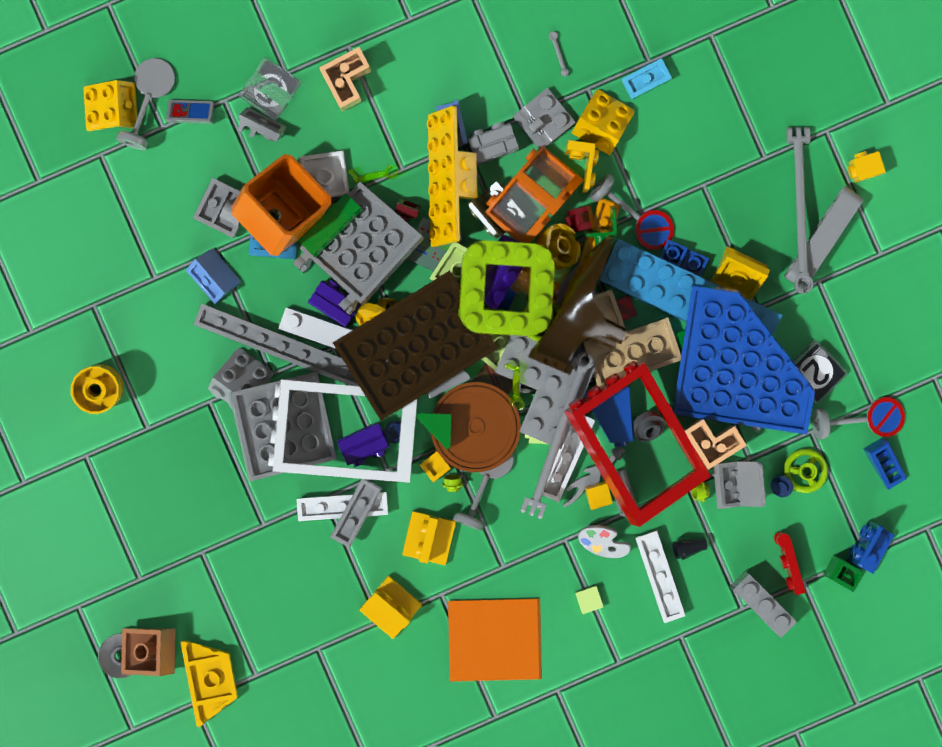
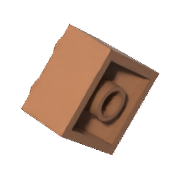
[121,628,176,676]

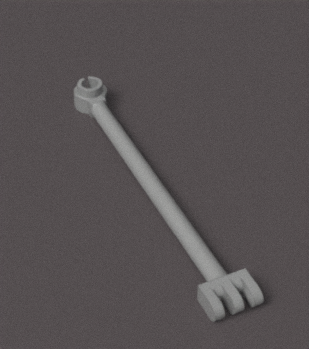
[786,127,814,294]
[520,352,594,519]

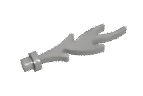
[563,447,626,507]

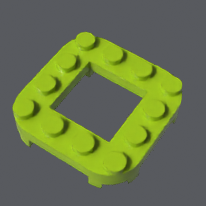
[458,240,555,336]

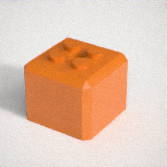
[231,154,331,256]

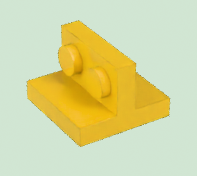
[710,246,770,300]
[402,511,456,565]
[359,575,422,639]

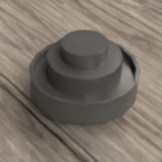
[632,411,665,442]

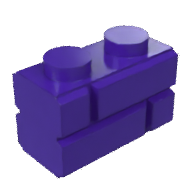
[307,279,361,328]
[337,422,390,468]

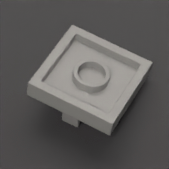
[513,88,576,149]

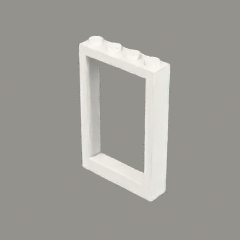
[268,380,417,483]

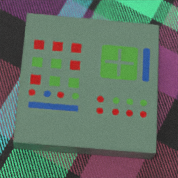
[406,217,464,271]

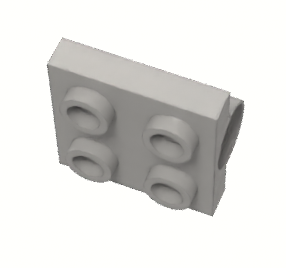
[193,178,241,238]

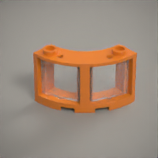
[484,145,584,243]

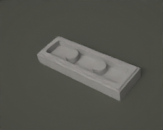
[330,479,382,548]

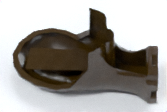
[528,237,627,375]

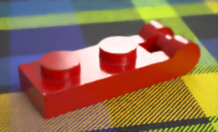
[773,531,806,595]

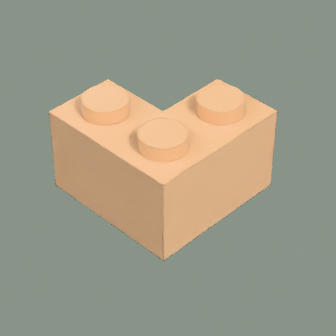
[319,47,371,112]
[683,419,747,470]

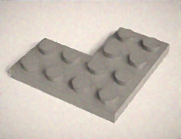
[495,335,596,449]

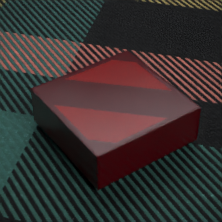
[616,295,638,321]

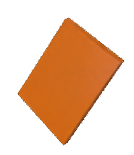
[448,598,542,681]

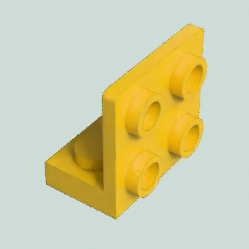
[83,80,138,131]
[565,140,599,193]

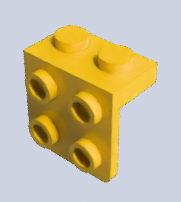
[571,90,634,155]

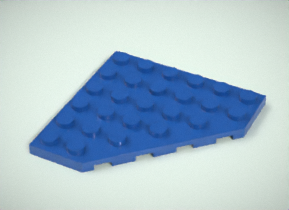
[673,284,815,434]

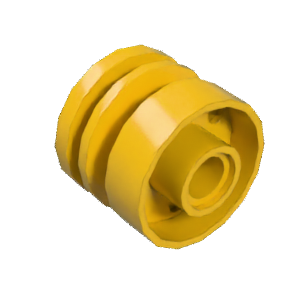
[71,364,123,414]

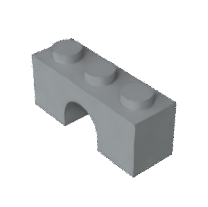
[729,571,797,638]

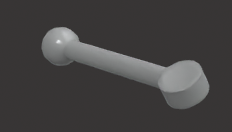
[549,31,569,77]

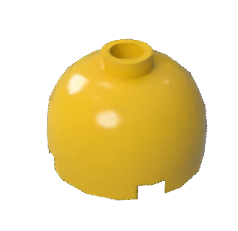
[536,223,581,270]

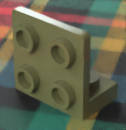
[468,180,528,238]

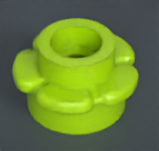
[442,474,464,492]
[691,482,710,503]

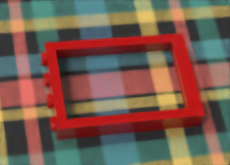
[564,361,711,527]

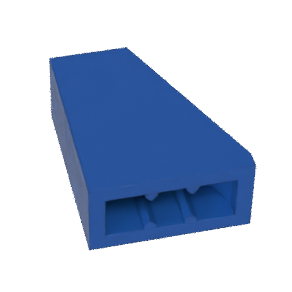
[584,387,633,447]

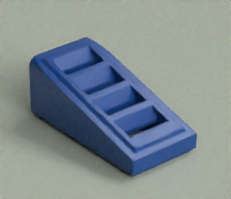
[864,438,907,490]

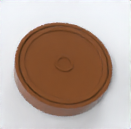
[431,382,521,472]

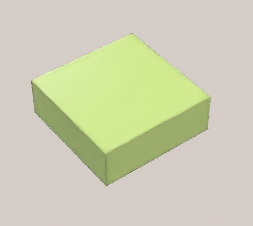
[575,585,603,614]

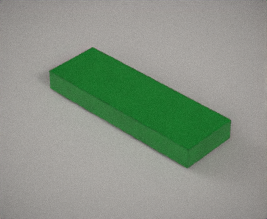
[299,193,363,258]

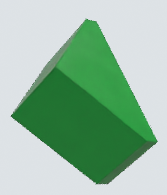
[416,413,452,450]
[823,555,864,592]

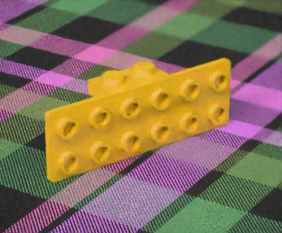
[427,106,478,247]

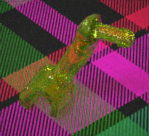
[348,165,398,183]
[504,363,525,410]

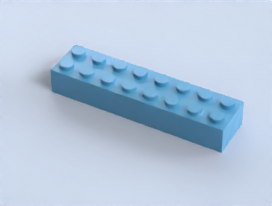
[597,239,782,335]

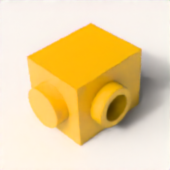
[847,151,886,183]

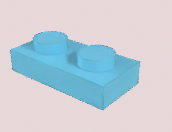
[621,58,672,100]

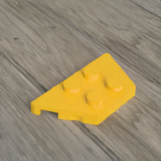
[180,640,238,727]

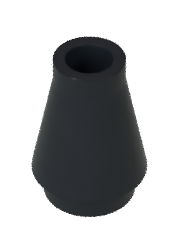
[672,537,707,560]

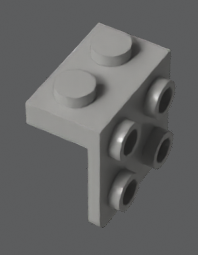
[208,348,273,409]
[714,461,766,509]

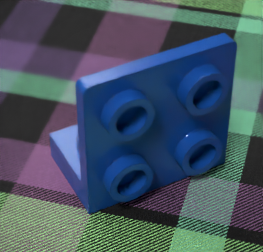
[848,521,895,574]

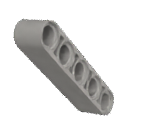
[784,186,864,289]

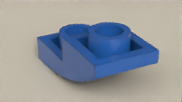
[659,240,710,277]

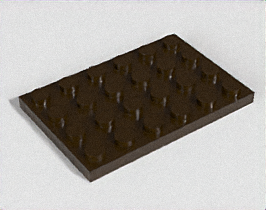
[333,271,498,421]

